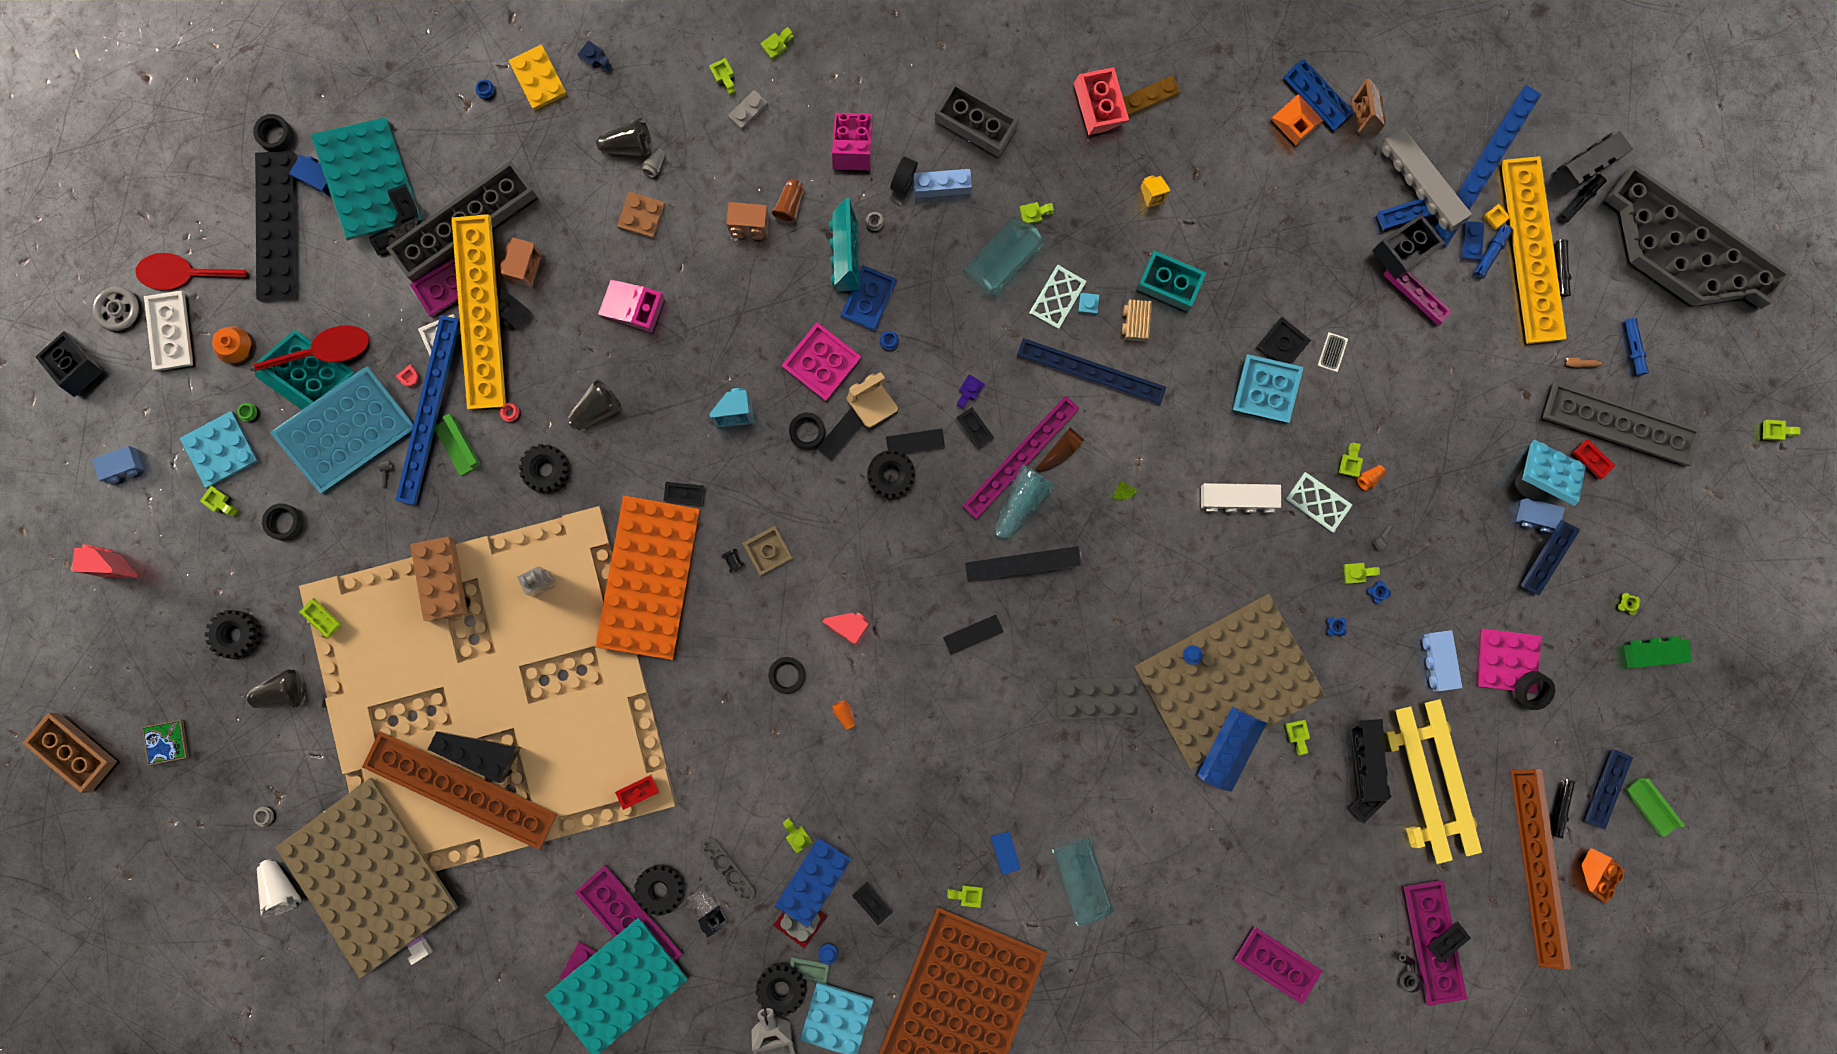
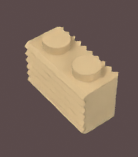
[1122,300,1152,342]

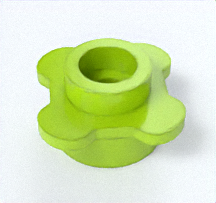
[1618,593,1641,615]

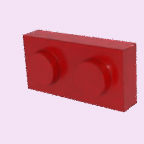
[1573,439,1616,480]
[615,775,660,810]

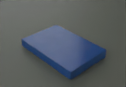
[840,265,897,331]

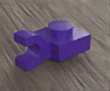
[957,374,985,409]

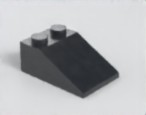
[35,331,103,397]

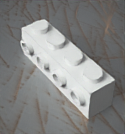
[1201,483,1281,513]

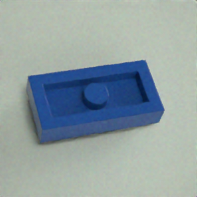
[1461,221,1484,261]

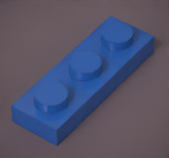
[1377,199,1435,231]

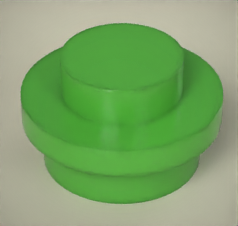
[237,403,257,422]

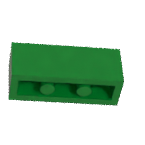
[1624,636,1692,668]

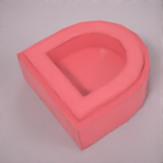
[396,364,420,388]

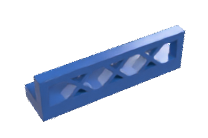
[1284,59,1355,131]

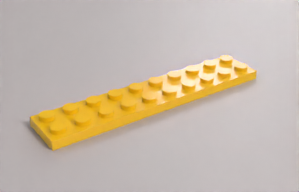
[1501,156,1567,344]
[452,214,506,409]

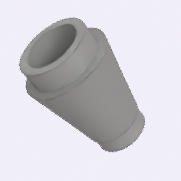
[641,148,666,178]

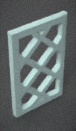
[1029,265,1087,330]
[1285,472,1352,533]

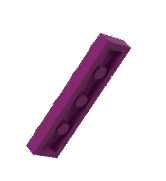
[1383,270,1453,326]

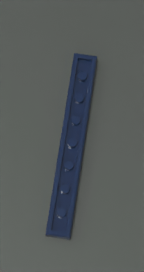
[1017,338,1166,406]

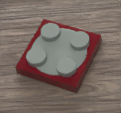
[773,910,828,949]

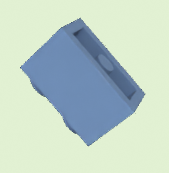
[92,446,144,484]
[1516,498,1565,534]

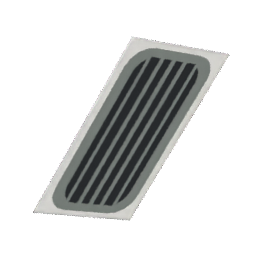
[1318,332,1348,372]

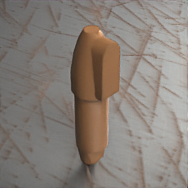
[1566,358,1603,368]

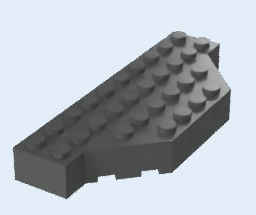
[1604,165,1792,309]

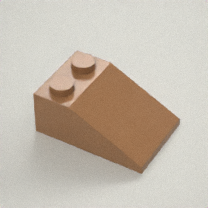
[1352,79,1386,135]

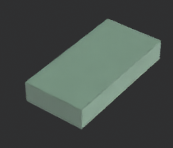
[790,957,830,984]

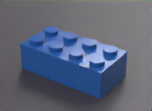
[774,838,852,928]

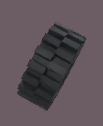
[519,444,570,494]
[867,450,915,498]
[205,610,260,659]
[634,864,685,916]
[755,963,807,1017]

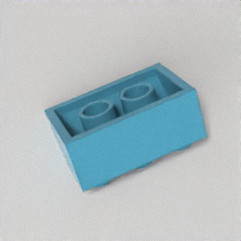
[710,388,754,428]

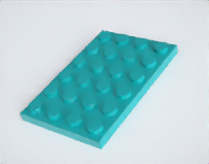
[311,117,421,241]
[545,917,688,1054]

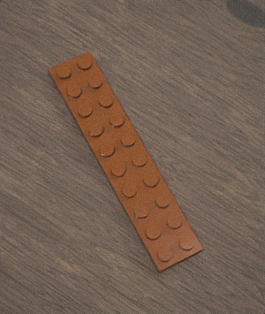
[362,731,558,850]
[1511,769,1571,970]

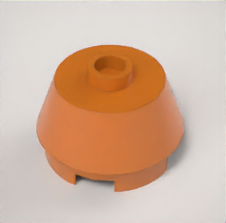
[212,326,252,363]

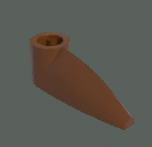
[1036,427,1085,472]

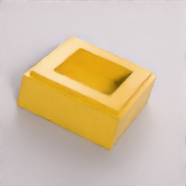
[1483,204,1510,230]

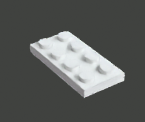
[144,290,193,371]

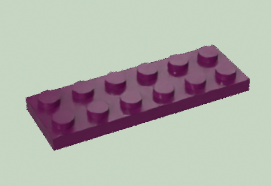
[575,865,683,961]
[1403,880,1467,1006]

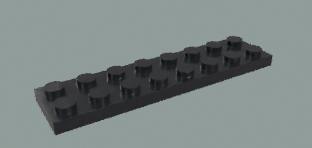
[255,151,297,301]

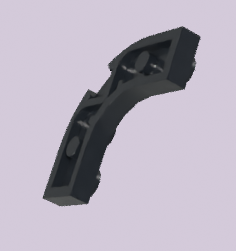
[369,184,418,255]

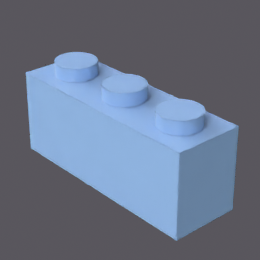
[914,169,972,198]
[1423,630,1462,692]

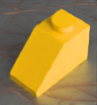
[1141,176,1170,208]

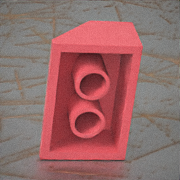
[1074,67,1129,135]
[72,545,138,578]
[822,613,870,646]

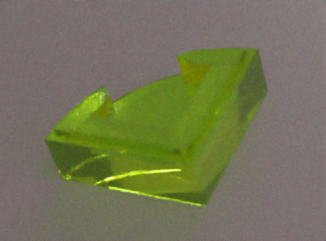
[1112,481,1137,500]

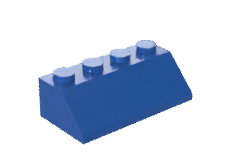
[1198,706,1267,792]

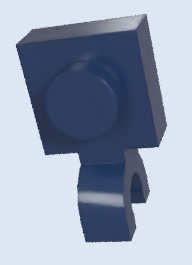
[577,40,612,71]

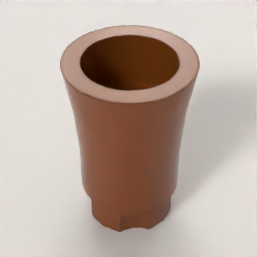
[772,179,805,223]

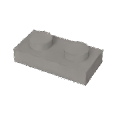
[728,90,768,130]

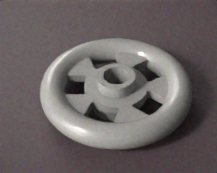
[93,287,139,331]

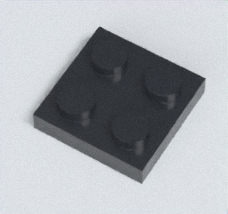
[1257,317,1311,364]

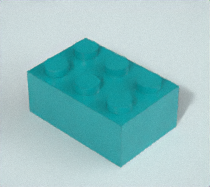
[1137,250,1206,312]

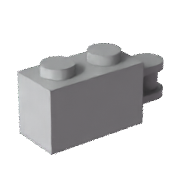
[517,566,555,597]

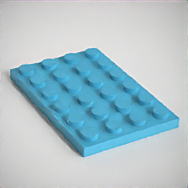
[270,365,414,494]

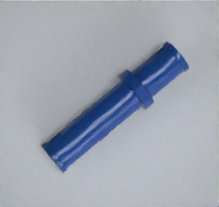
[1474,224,1513,278]
[1625,318,1649,376]

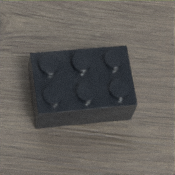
[1372,214,1445,280]

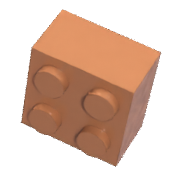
[726,202,770,240]
[500,237,542,289]

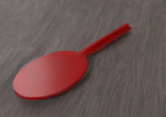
[135,253,248,290]
[253,325,369,371]

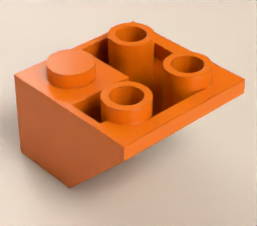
[1271,94,1324,145]
[1582,848,1625,904]

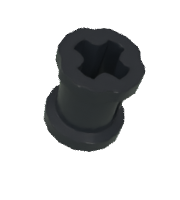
[721,548,745,573]

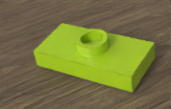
[299,598,342,639]

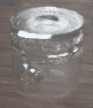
[686,886,718,919]

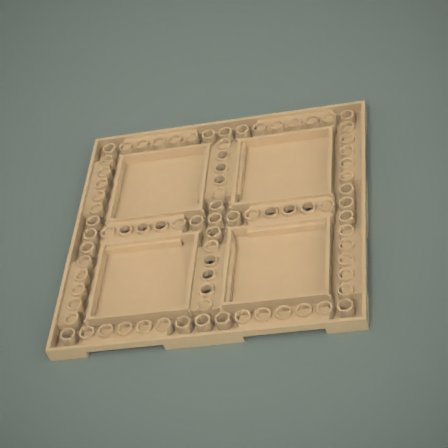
[299,506,677,871]

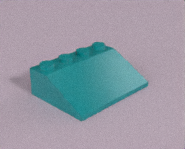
[829,198,860,292]
[255,329,355,410]

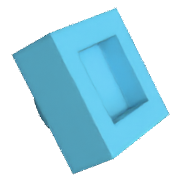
[1078,293,1099,315]

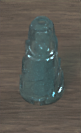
[995,465,1055,539]

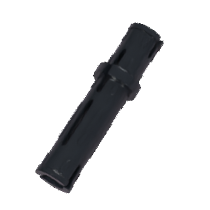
[1559,174,1607,223]
[1556,239,1572,297]
[1552,778,1575,839]

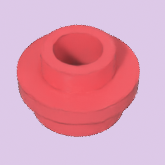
[500,403,519,422]

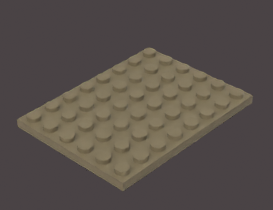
[1134,594,1326,769]
[275,778,458,979]

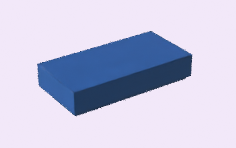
[991,831,1021,875]

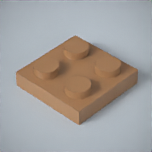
[617,191,665,239]

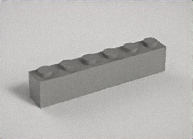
[1382,127,1472,233]

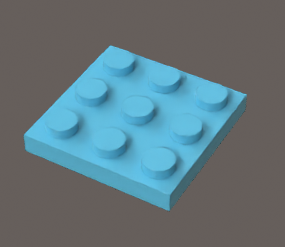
[1233,354,1304,423]
[180,411,259,489]
[1522,440,1586,506]
[800,982,874,1054]

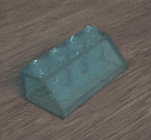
[963,216,1045,296]
[1052,837,1114,927]

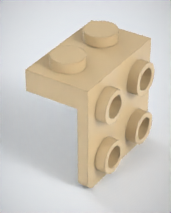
[847,372,898,428]

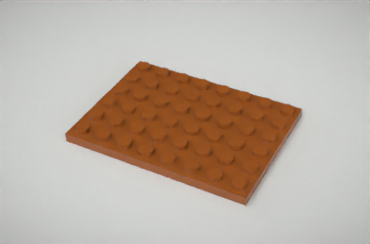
[879,907,1047,1054]

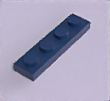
[1520,519,1580,596]
[1585,749,1633,829]

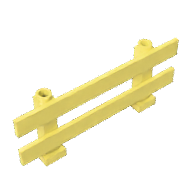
[1384,699,1482,864]

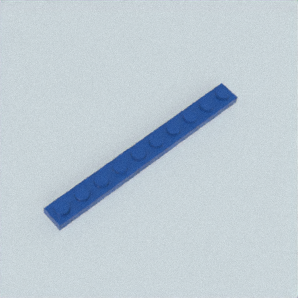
[1434,85,1542,249]
[395,315,460,505]

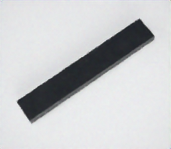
[966,546,1082,582]

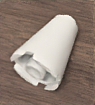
[257,859,301,918]

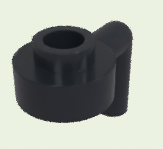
[1399,954,1422,993]

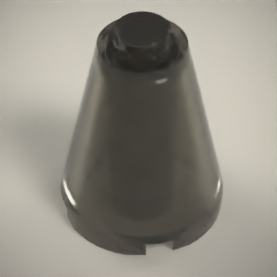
[596,118,651,156]
[568,379,622,430]
[247,669,306,708]

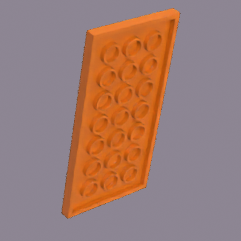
[595,495,700,660]

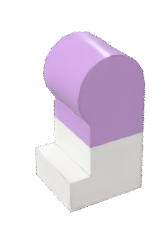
[407,934,433,965]

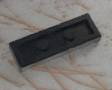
[817,407,864,461]
[886,428,945,454]
[943,615,1004,655]

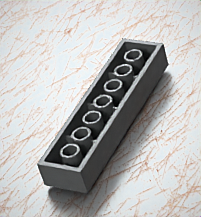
[386,161,537,282]

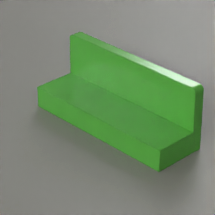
[435,413,481,476]
[1624,778,1685,837]

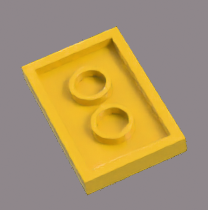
[508,44,567,111]

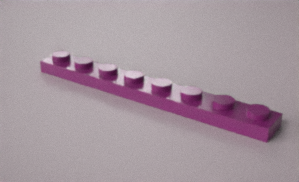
[962,395,1079,520]

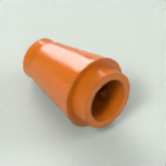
[1357,465,1386,491]
[832,699,856,730]

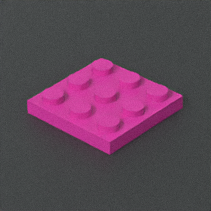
[781,322,862,401]
[1477,629,1542,694]

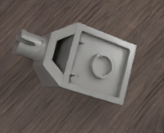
[751,1008,796,1054]

